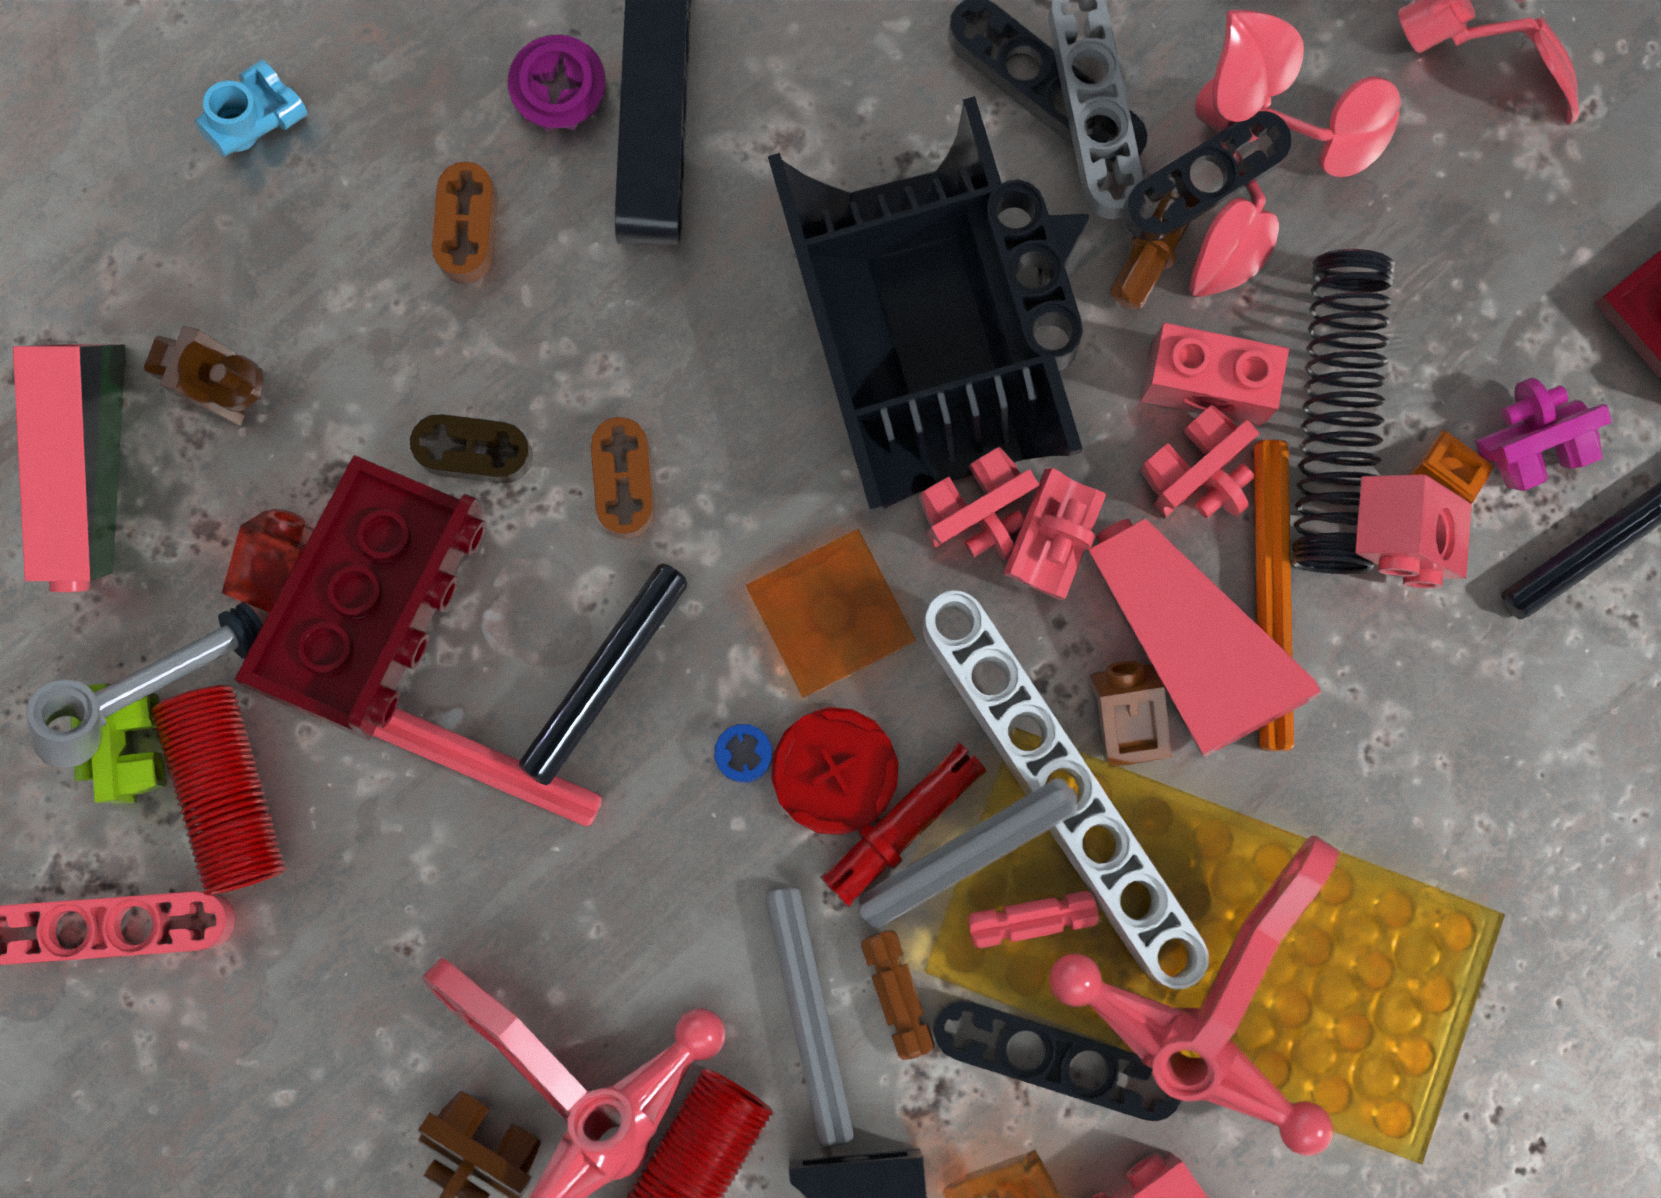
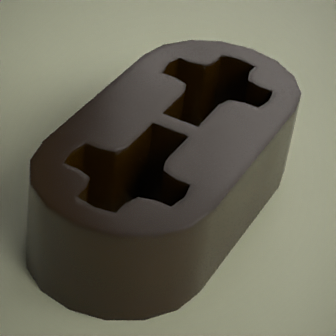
[410,414,533,483]

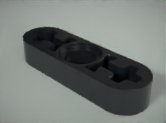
[1123,111,1291,241]

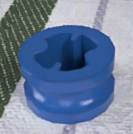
[714,724,772,783]

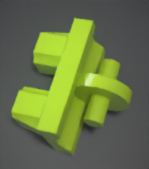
[70,683,166,805]

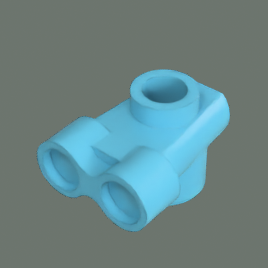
[195,59,308,158]

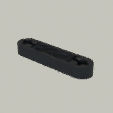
[948,0,1148,173]
[933,999,1181,1122]

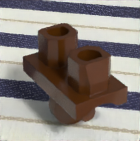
[144,326,264,426]
[418,1091,541,1198]

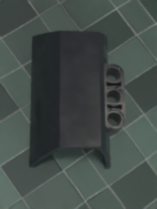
[768,96,1083,513]

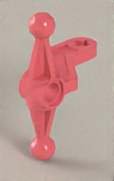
[1049,835,1339,1156]
[422,958,725,1198]

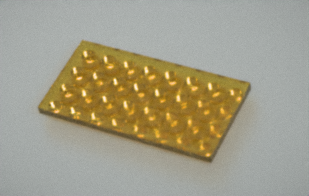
[924,727,1505,1165]

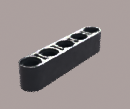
[615,0,692,246]

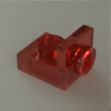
[222,509,315,613]

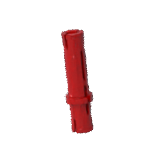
[820,742,987,907]

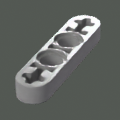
[1048,0,1144,219]

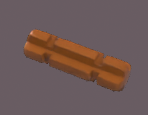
[861,930,935,1060]

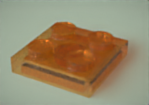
[746,528,916,700]

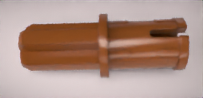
[1110,192,1192,310]

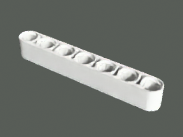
[922,591,1209,989]

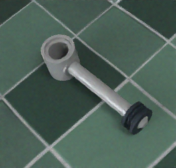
[27,602,263,767]

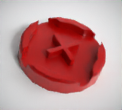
[771,707,899,835]

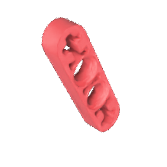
[0,891,236,965]

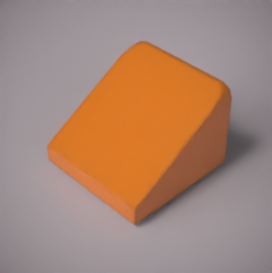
[1408,429,1494,504]

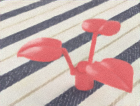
[1398,0,1579,125]
[1188,10,1402,297]

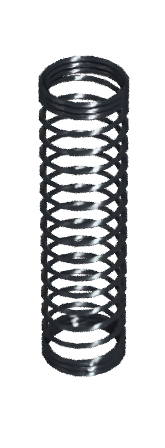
[1291,249,1396,574]

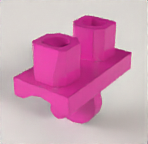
[1475,377,1612,491]

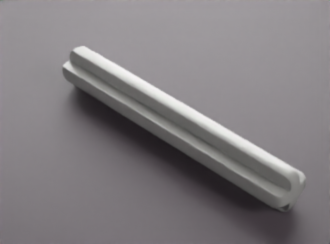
[858,779,1078,928]
[766,886,854,1147]

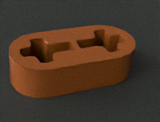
[432,161,497,284]
[591,417,655,539]

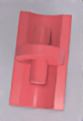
[1140,405,1260,519]
[918,447,1039,561]
[1003,468,1106,600]

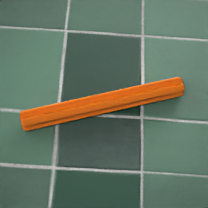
[1254,439,1294,752]

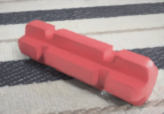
[968,891,1098,948]

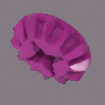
[508,35,606,132]

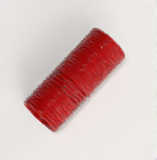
[150,685,287,896]
[627,1068,773,1198]

